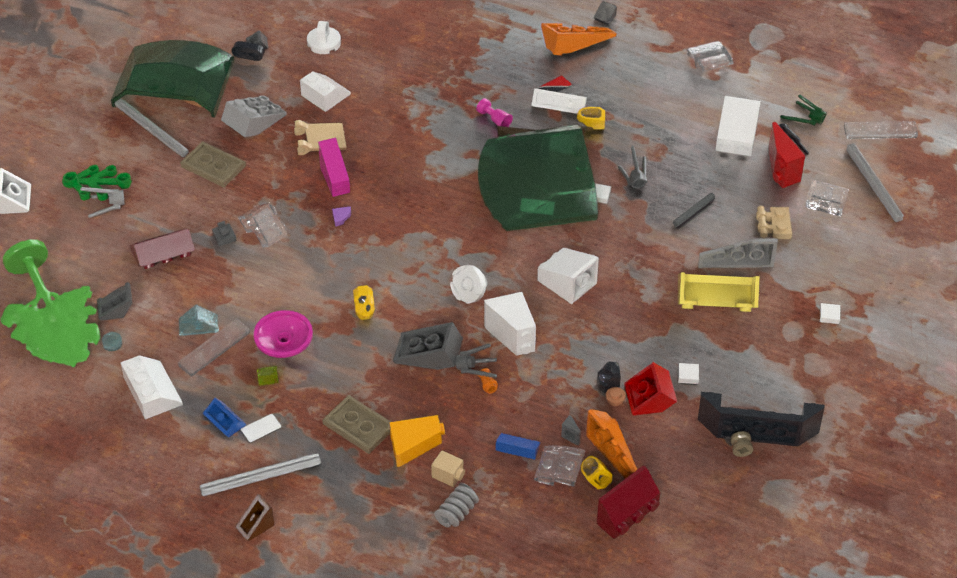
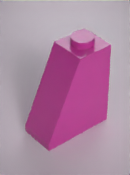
[318,137,350,197]

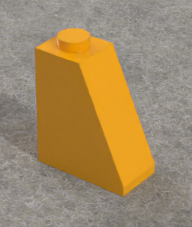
[389,415,445,467]

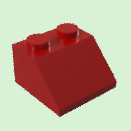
[624,362,677,415]

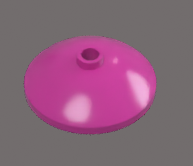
[254,310,313,358]

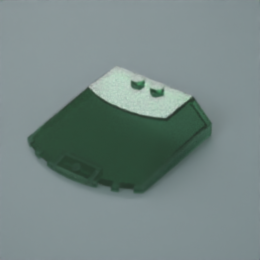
[111,40,235,118]
[478,125,598,231]

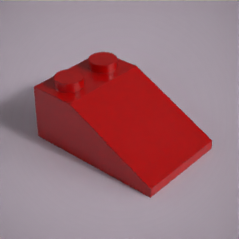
[768,122,805,188]

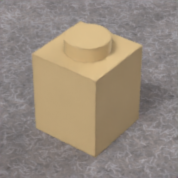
[431,451,465,487]

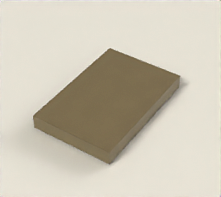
[180,141,246,188]
[322,395,391,454]

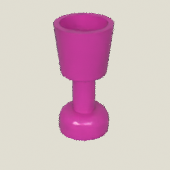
[476,98,513,127]

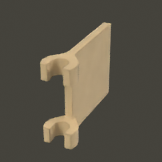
[294,120,347,155]

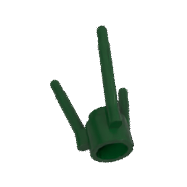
[780,94,827,126]

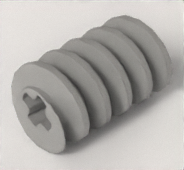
[435,483,479,528]

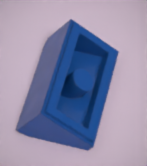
[203,398,246,437]
[496,433,540,460]

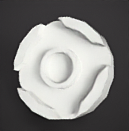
[307,21,341,54]
[450,265,487,304]

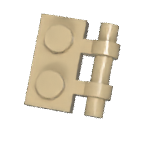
[756,206,792,239]

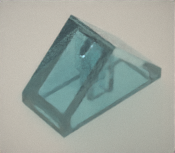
[179,304,219,336]

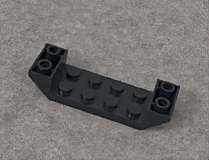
[698,392,825,447]

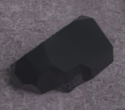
[597,361,621,393]

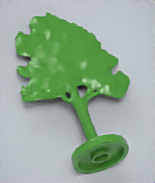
[1,239,101,367]

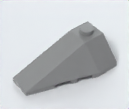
[698,238,778,268]

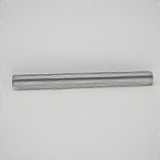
[115,98,189,157]
[846,143,904,222]
[200,453,321,496]

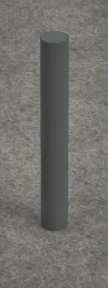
[673,193,715,227]

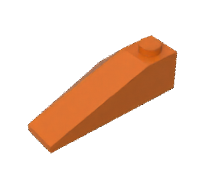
[541,23,617,56]
[586,409,637,479]

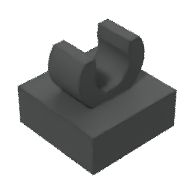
[212,221,236,246]

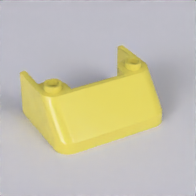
[678,272,760,312]

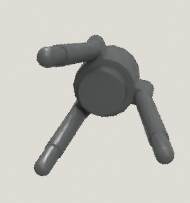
[618,145,648,188]
[455,343,497,378]

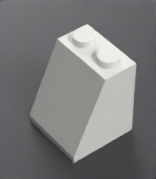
[716,96,761,156]
[538,248,599,304]
[484,292,536,356]

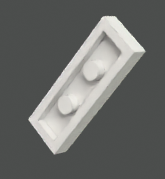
[531,88,587,114]

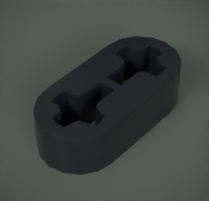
[231,41,265,61]

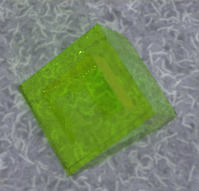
[257,366,279,385]

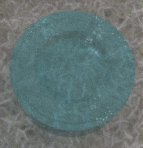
[102,332,122,351]

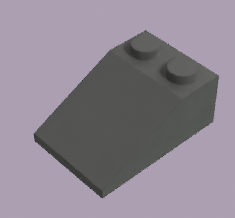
[393,322,463,370]

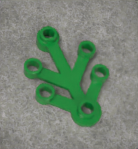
[62,165,132,201]

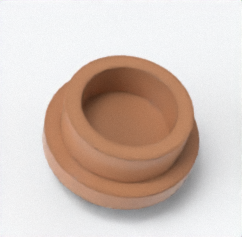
[606,387,626,406]

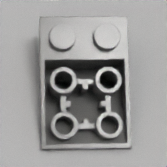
[221,95,287,137]

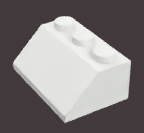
[121,355,183,419]

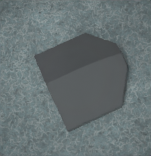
[97,282,132,321]

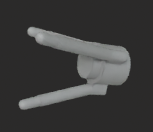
[81,187,125,218]

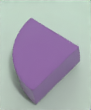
[332,206,351,227]

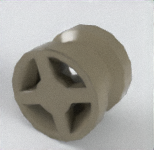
[730,431,753,457]

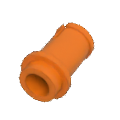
[478,368,498,394]

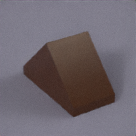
[236,494,275,541]

